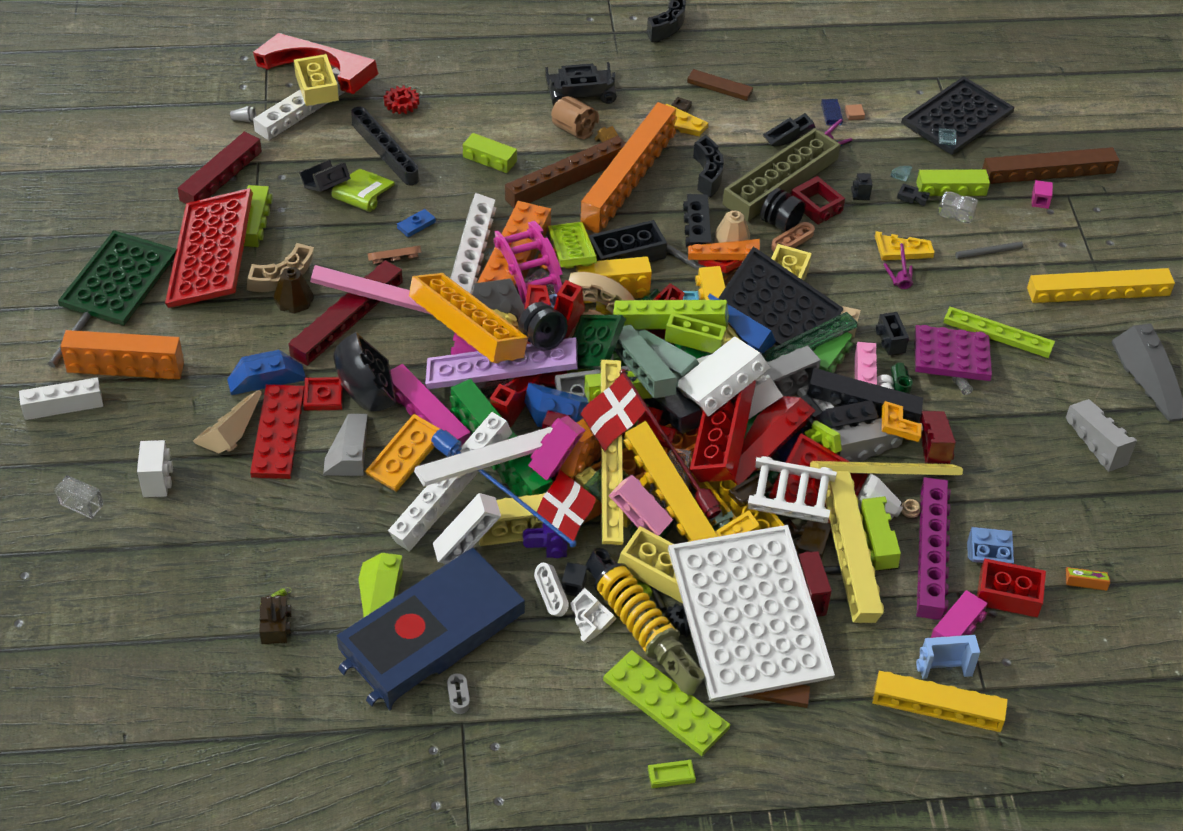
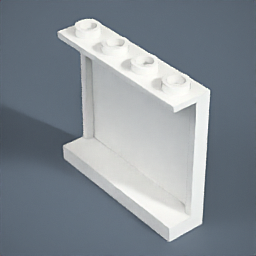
[677,337,770,416]

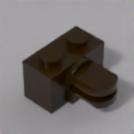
[259,595,292,644]

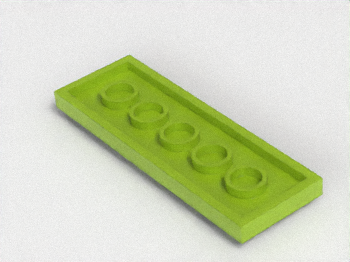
[548,222,597,269]
[603,650,730,756]

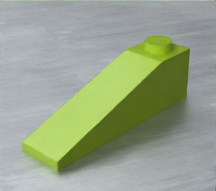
[358,553,403,617]

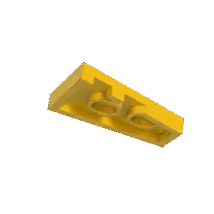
[666,104,708,136]
[875,231,934,260]

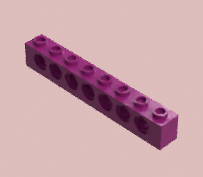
[916,477,951,620]

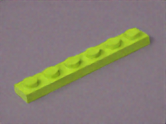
[943,307,1055,358]

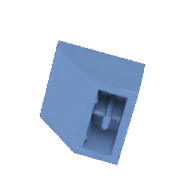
[967,527,1014,564]

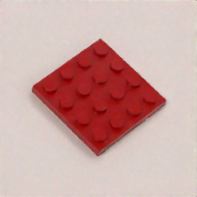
[768,433,868,534]

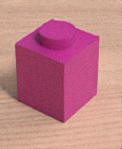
[1032,180,1053,209]

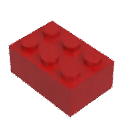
[977,558,1046,618]

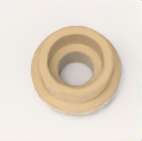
[901,499,921,518]

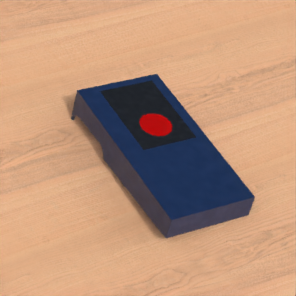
[336,547,525,711]

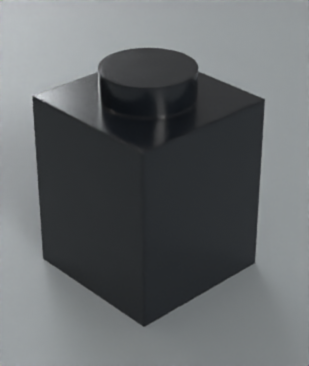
[562,562,587,597]

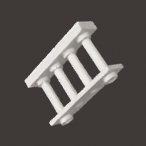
[747,456,837,523]

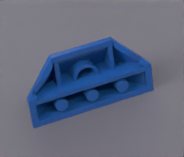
[227,350,306,395]
[524,383,589,427]

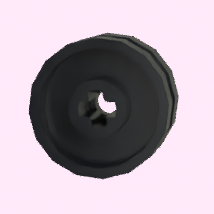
[518,302,568,351]

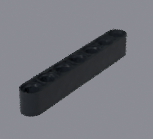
[351,106,419,186]

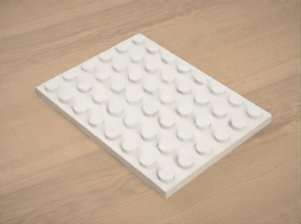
[668,525,835,702]

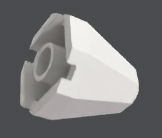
[857,473,903,519]

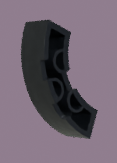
[647,0,686,42]
[693,135,724,198]

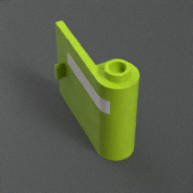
[332,169,395,212]

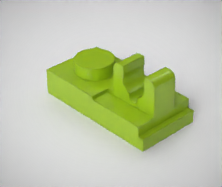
[805,420,842,453]

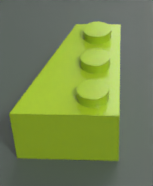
[860,496,901,570]

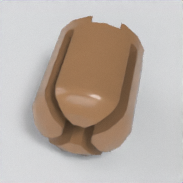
[551,96,599,140]

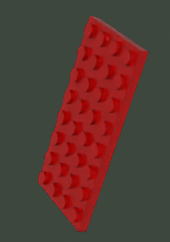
[165,188,253,308]

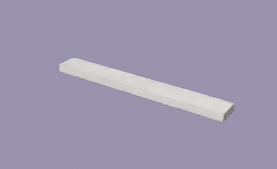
[414,427,553,486]

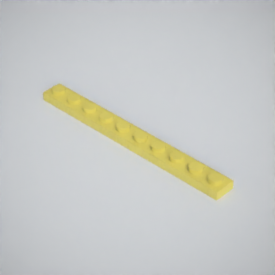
[601,360,623,545]

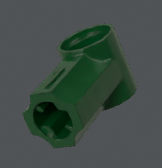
[890,363,913,394]

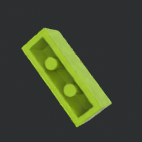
[463,133,517,173]
[665,312,726,353]

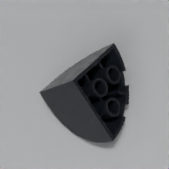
[333,332,397,411]

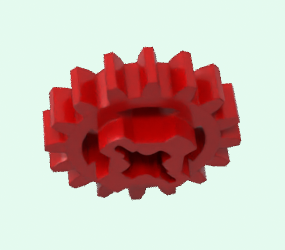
[384,85,420,114]

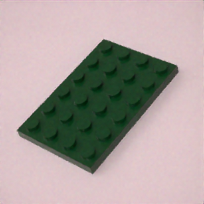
[58,230,177,326]

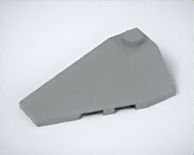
[324,414,368,476]

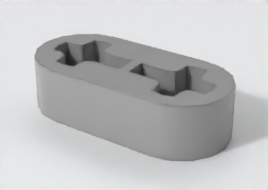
[447,674,470,714]

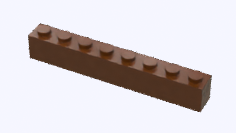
[505,136,626,209]
[982,147,1120,184]

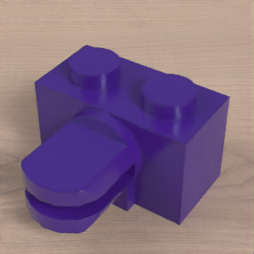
[523,523,567,558]

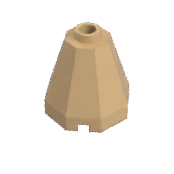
[714,211,750,243]

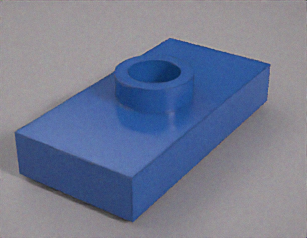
[397,209,436,237]

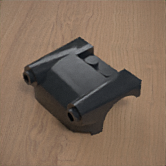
[545,62,617,106]

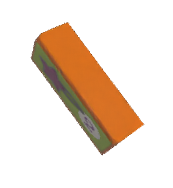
[1066,567,1110,591]

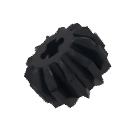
[664,603,691,638]

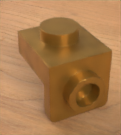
[594,126,619,142]

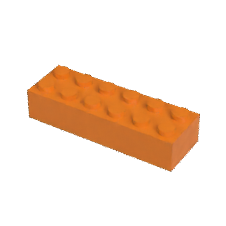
[60,330,184,379]

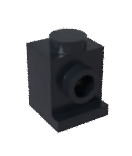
[851,173,873,200]

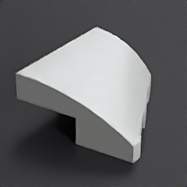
[570,588,617,643]

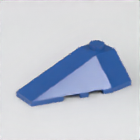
[708,293,776,354]

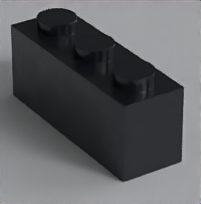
[814,400,879,430]

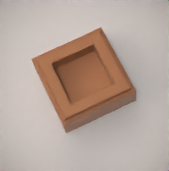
[845,104,865,120]

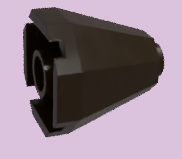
[274,267,314,314]

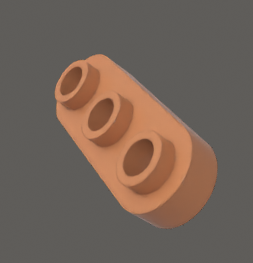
[771,222,815,252]
[368,246,421,264]

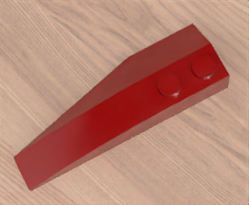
[732,396,816,485]

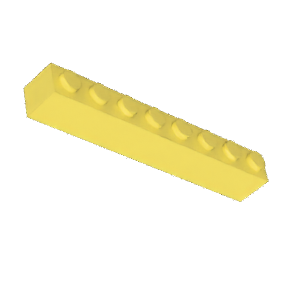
[825,471,884,623]

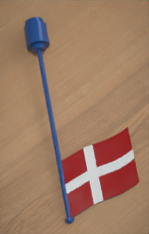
[431,429,596,547]

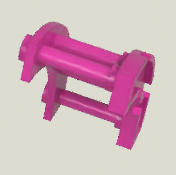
[494,221,563,306]

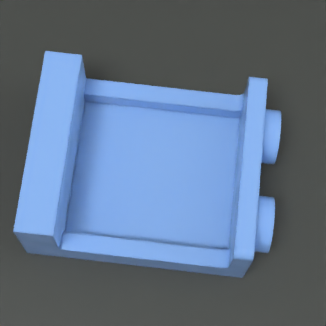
[916,635,980,679]

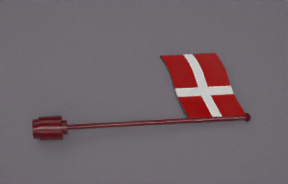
[581,369,722,519]

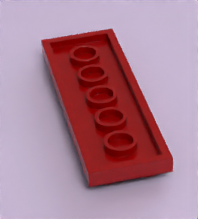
[250,384,304,479]

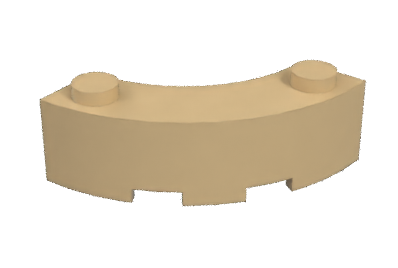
[247,243,314,292]
[569,272,635,314]

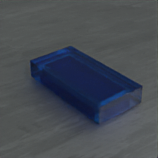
[821,99,843,125]

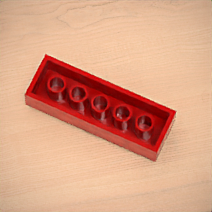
[690,380,756,482]

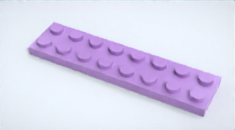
[425,337,578,389]

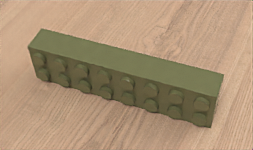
[722,128,840,222]

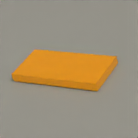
[365,414,440,492]

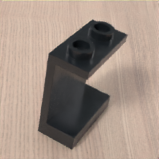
[299,159,351,192]

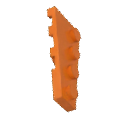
[688,239,760,260]

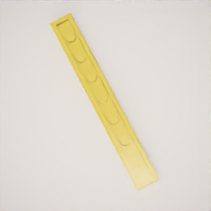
[810,461,963,475]

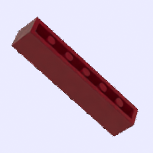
[177,131,262,204]

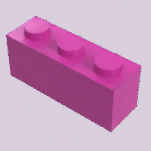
[528,415,586,480]
[931,590,987,638]

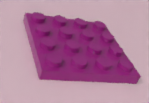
[915,325,992,381]

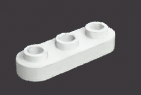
[534,562,568,617]

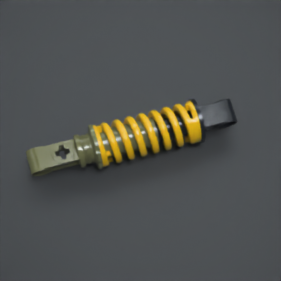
[585,547,705,694]

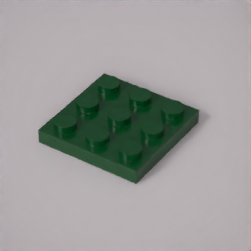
[572,315,626,370]

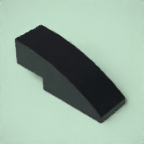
[763,113,815,146]

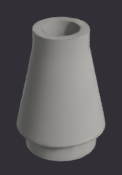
[230,106,256,122]

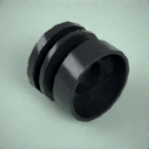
[760,188,806,232]

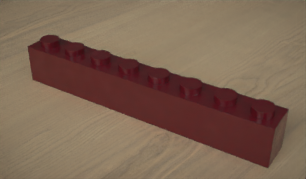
[288,260,403,366]

